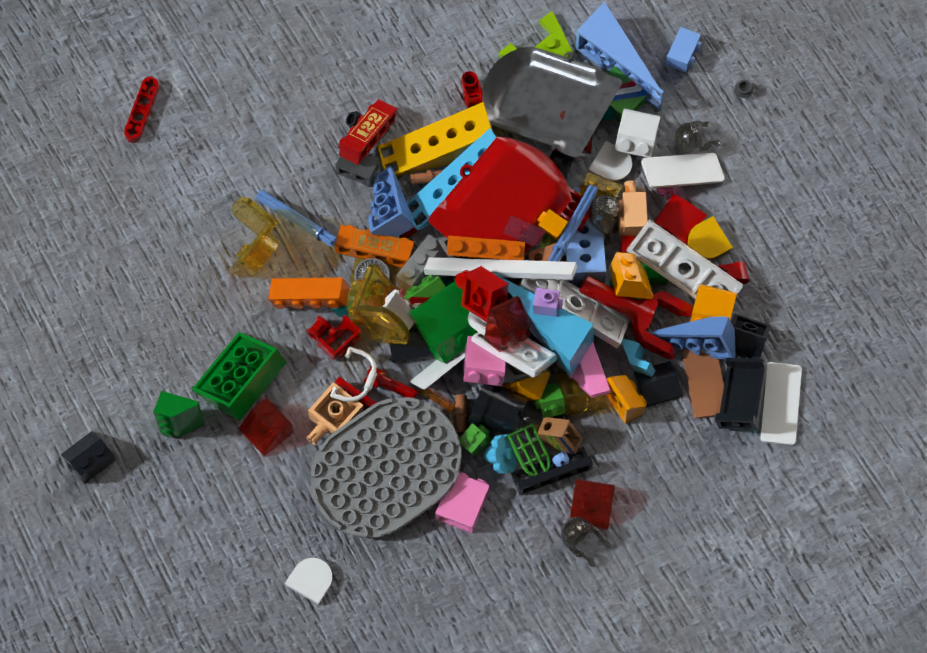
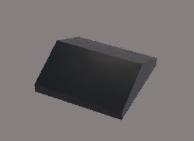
[634,361,683,407]

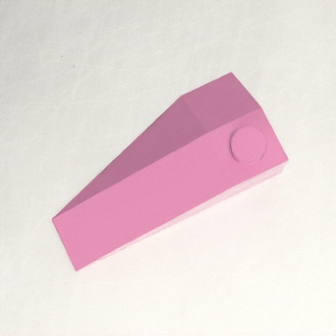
[555,342,611,398]

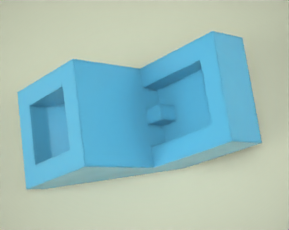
[622,338,656,377]

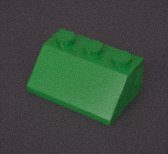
[153,391,204,438]

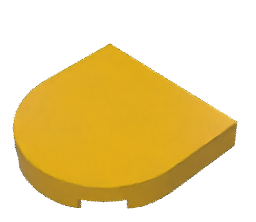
[688,216,733,260]

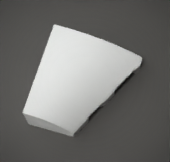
[374,289,414,333]

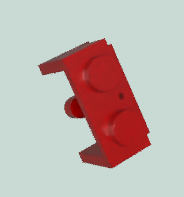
[317,315,361,361]

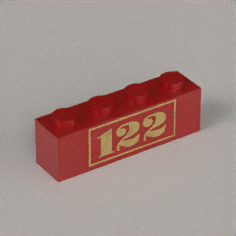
[338,99,397,165]

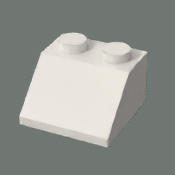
[615,109,660,158]

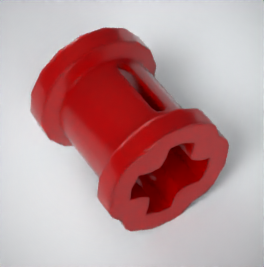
[306,316,331,341]

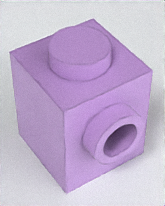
[533,288,563,317]

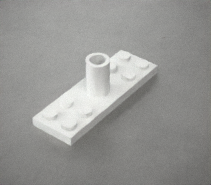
[627,219,743,299]
[520,260,630,348]

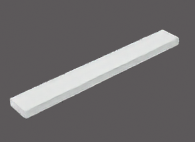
[424,257,577,280]

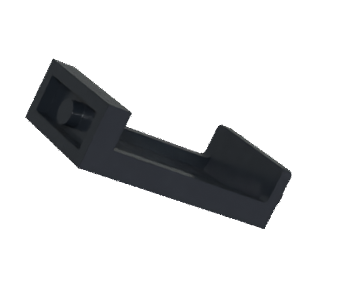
[715,356,767,430]

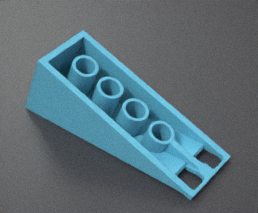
[407,128,496,231]
[493,273,594,377]

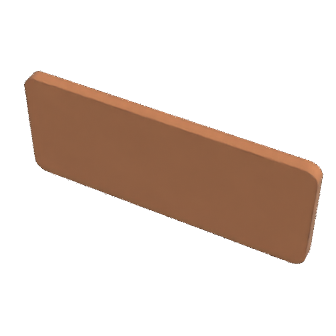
[681,349,724,419]

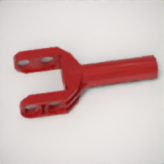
[579,276,693,359]

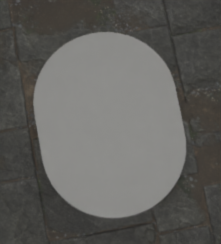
[311,397,462,538]

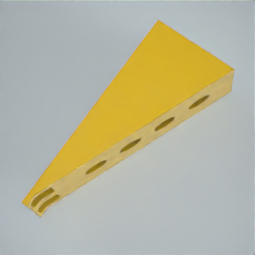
[377,102,492,177]

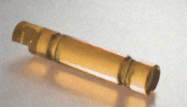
[419,388,455,413]

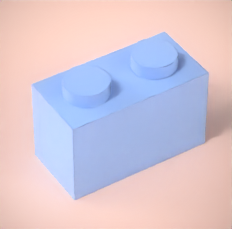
[666,27,702,73]

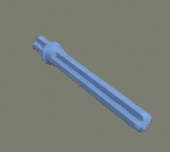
[548,185,598,262]
[256,190,337,247]

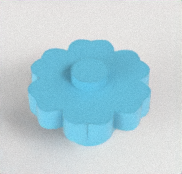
[484,434,519,474]

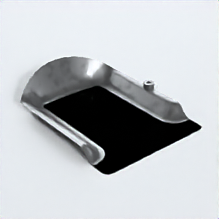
[482,46,622,157]

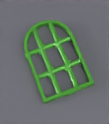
[507,424,550,476]

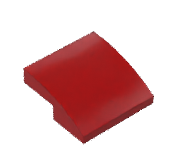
[654,194,707,244]

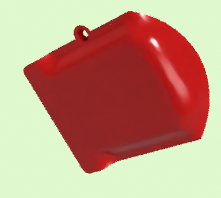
[428,137,572,279]

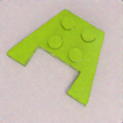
[499,11,573,58]

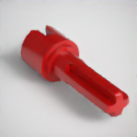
[363,366,418,398]

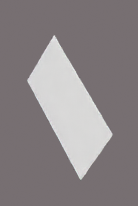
[409,350,465,390]

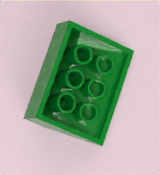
[409,281,478,363]
[191,332,287,421]

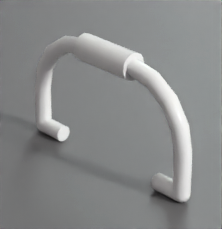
[330,347,377,402]

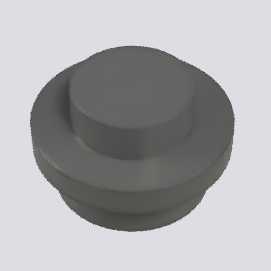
[735,80,753,98]

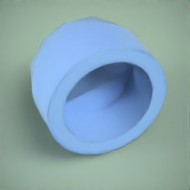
[552,451,569,467]

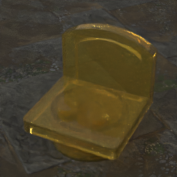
[227,197,282,277]
[347,264,410,344]

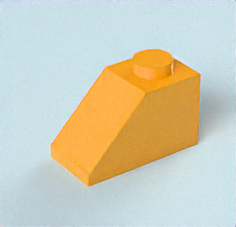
[538,209,568,241]

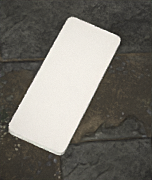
[641,153,725,188]
[760,362,802,446]

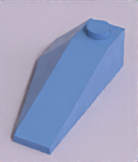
[368,166,414,236]
[652,316,735,359]

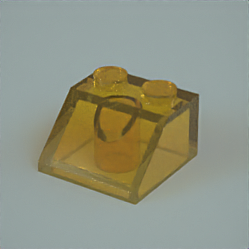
[579,172,625,213]
[556,372,604,415]

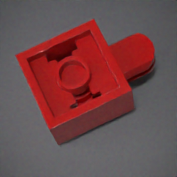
[455,266,509,324]

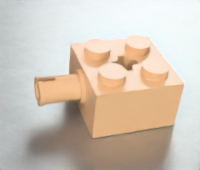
[618,181,648,236]
[306,382,364,445]

